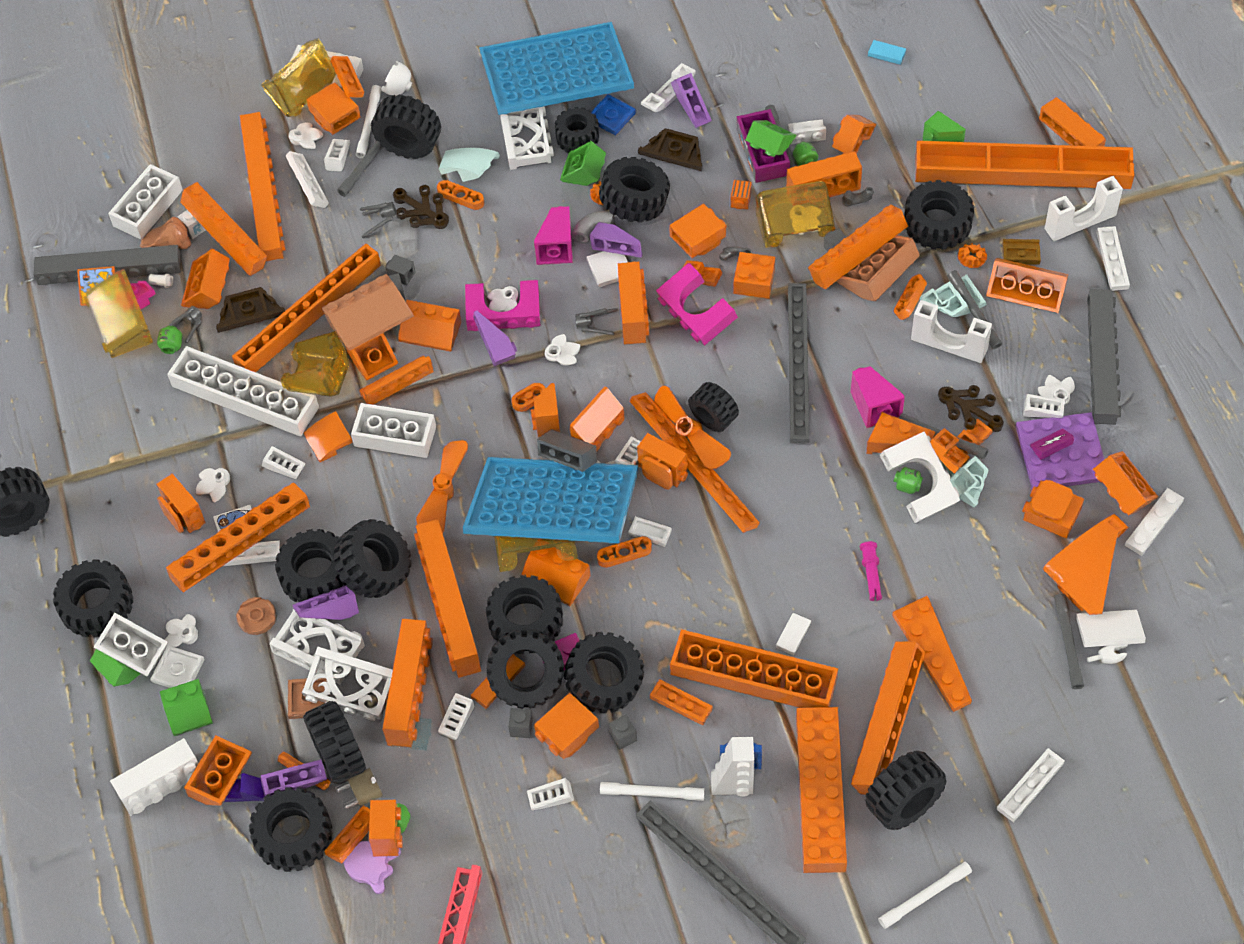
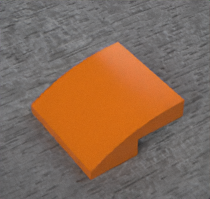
[304,411,353,462]
[930,428,970,474]

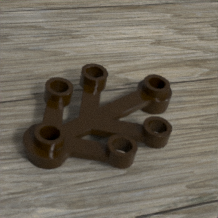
[393,185,449,229]
[938,385,1004,432]

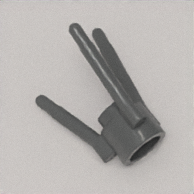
[360,202,397,238]
[169,306,202,343]
[575,308,618,335]

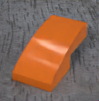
[683,260,722,287]
[957,419,993,455]

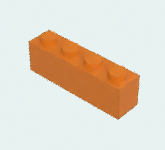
[1039,97,1106,146]

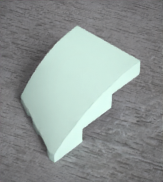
[439,148,500,182]
[920,274,987,317]
[929,456,989,507]

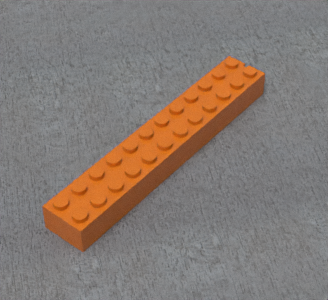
[915,141,1134,189]

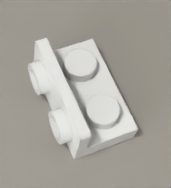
[788,119,826,144]

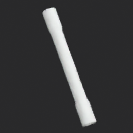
[356,85,382,159]
[600,782,704,801]
[878,862,972,929]

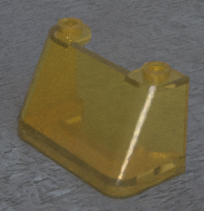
[261,38,336,117]
[756,181,836,248]
[84,269,153,358]
[281,331,349,397]
[494,536,578,572]

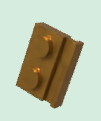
[1002,239,1041,265]

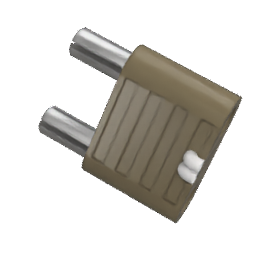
[335,768,383,810]

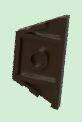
[638,128,702,171]
[216,287,285,333]

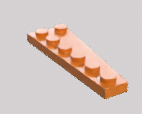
[892,596,972,712]

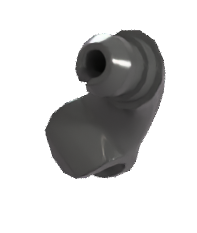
[841,187,874,206]
[719,246,753,261]

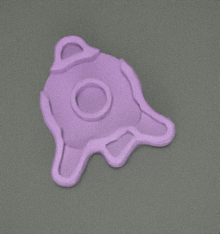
[343,841,401,894]

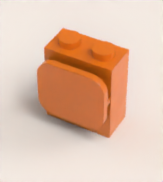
[306,82,361,135]
[669,203,727,258]
[637,433,688,490]
[156,473,206,534]
[1022,480,1084,539]
[534,693,599,759]

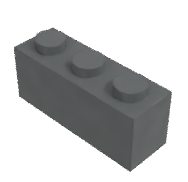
[537,429,597,472]

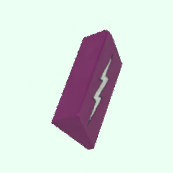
[1030,428,1074,460]

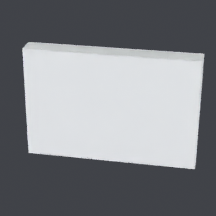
[1076,609,1146,647]

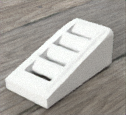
[324,139,350,171]
[1023,394,1065,418]
[614,436,641,465]
[262,446,305,479]
[438,693,475,740]
[527,778,574,811]

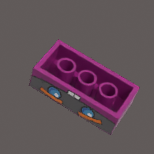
[736,109,790,183]

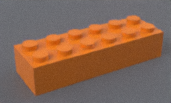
[382,619,433,748]

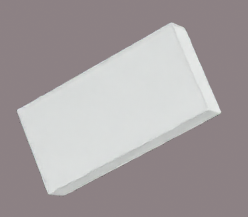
[628,516,672,547]
[776,613,811,656]

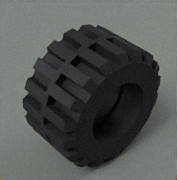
[555,107,599,153]
[688,382,739,432]

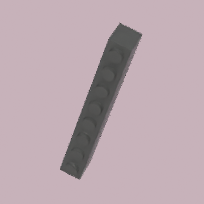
[33,245,181,285]
[1087,289,1121,425]

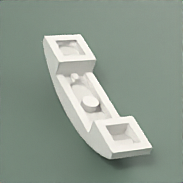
[641,63,696,112]

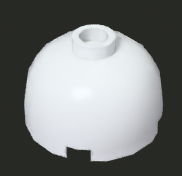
[381,61,413,96]

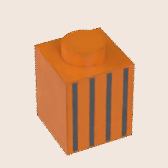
[731,180,752,210]

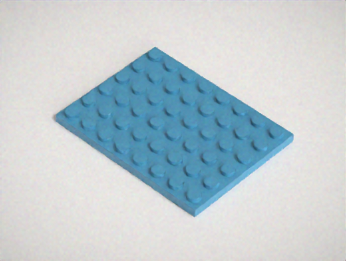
[479,22,634,115]
[463,457,638,543]

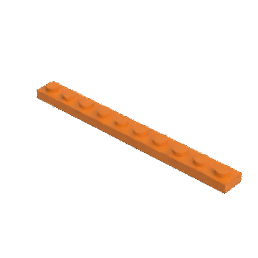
[629,392,760,533]

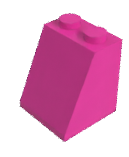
[534,206,573,265]
[851,366,905,428]

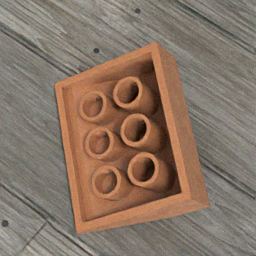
[836,235,920,301]
[322,274,414,351]

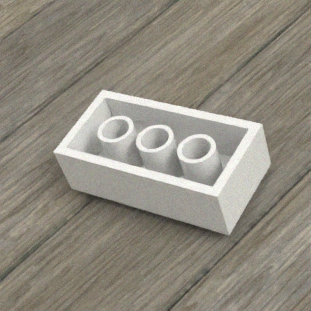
[108,164,183,240]
[351,403,436,458]
[110,738,199,816]

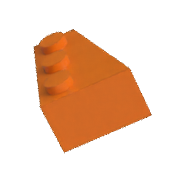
[866,412,936,454]

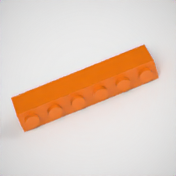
[180,182,267,276]
[808,204,908,289]

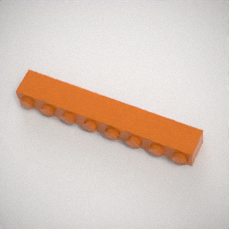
[851,641,925,795]

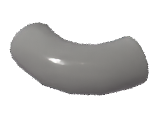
[572,211,615,243]

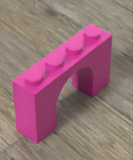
[656,263,738,346]
[465,280,541,331]

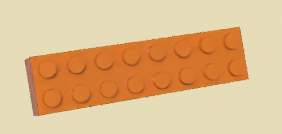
[414,519,481,678]
[670,629,838,708]
[796,707,847,873]

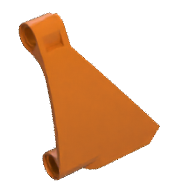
[1043,514,1129,615]

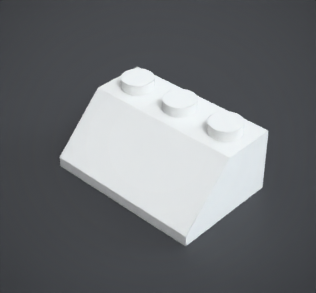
[94,613,168,677]

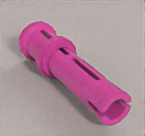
[860,541,882,601]

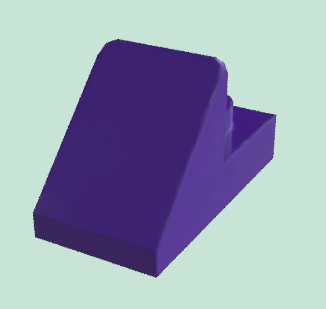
[224,773,265,802]

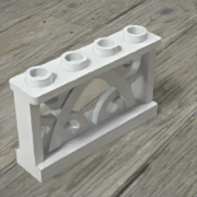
[500,106,554,170]
[270,609,365,685]
[302,647,393,721]

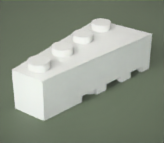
[711,737,754,797]

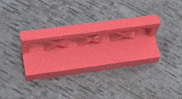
[438,865,482,944]

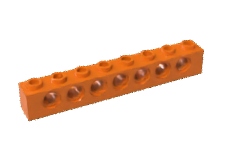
[166,482,310,592]

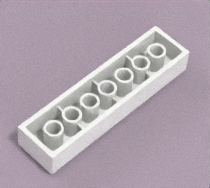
[167,346,319,437]

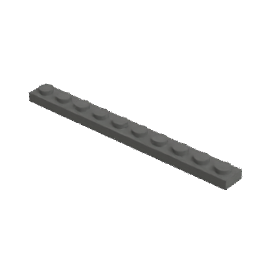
[788,283,809,443]
[636,800,806,944]

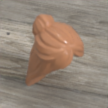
[140,217,191,250]

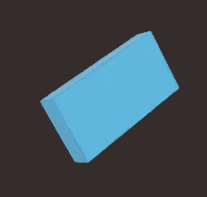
[868,40,906,65]

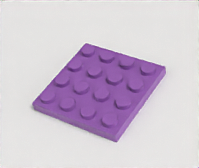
[1016,412,1104,489]

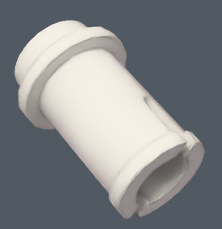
[149,274,173,288]

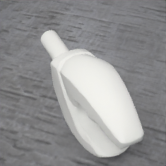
[1087,644,1128,664]

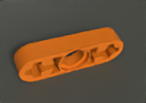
[437,180,484,210]
[894,274,927,320]
[597,536,652,568]

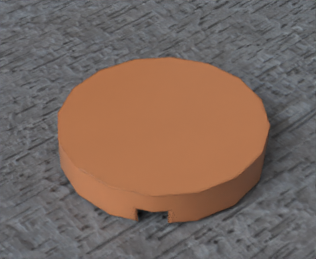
[236,597,277,635]

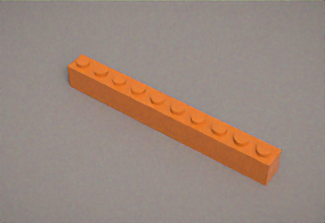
[240,112,286,261]
[232,243,381,372]

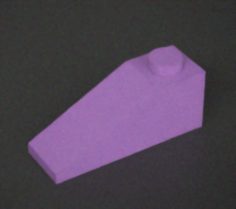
[671,73,712,128]
[590,222,643,258]
[473,311,517,366]
[293,585,359,620]
[261,759,327,796]

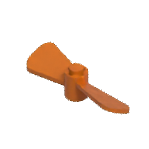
[654,386,731,469]
[416,440,468,533]

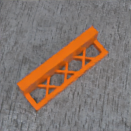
[359,355,434,405]

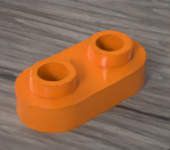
[512,383,546,412]

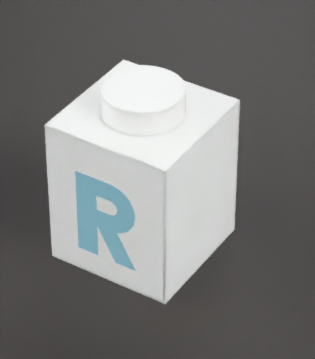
[177,210,206,240]

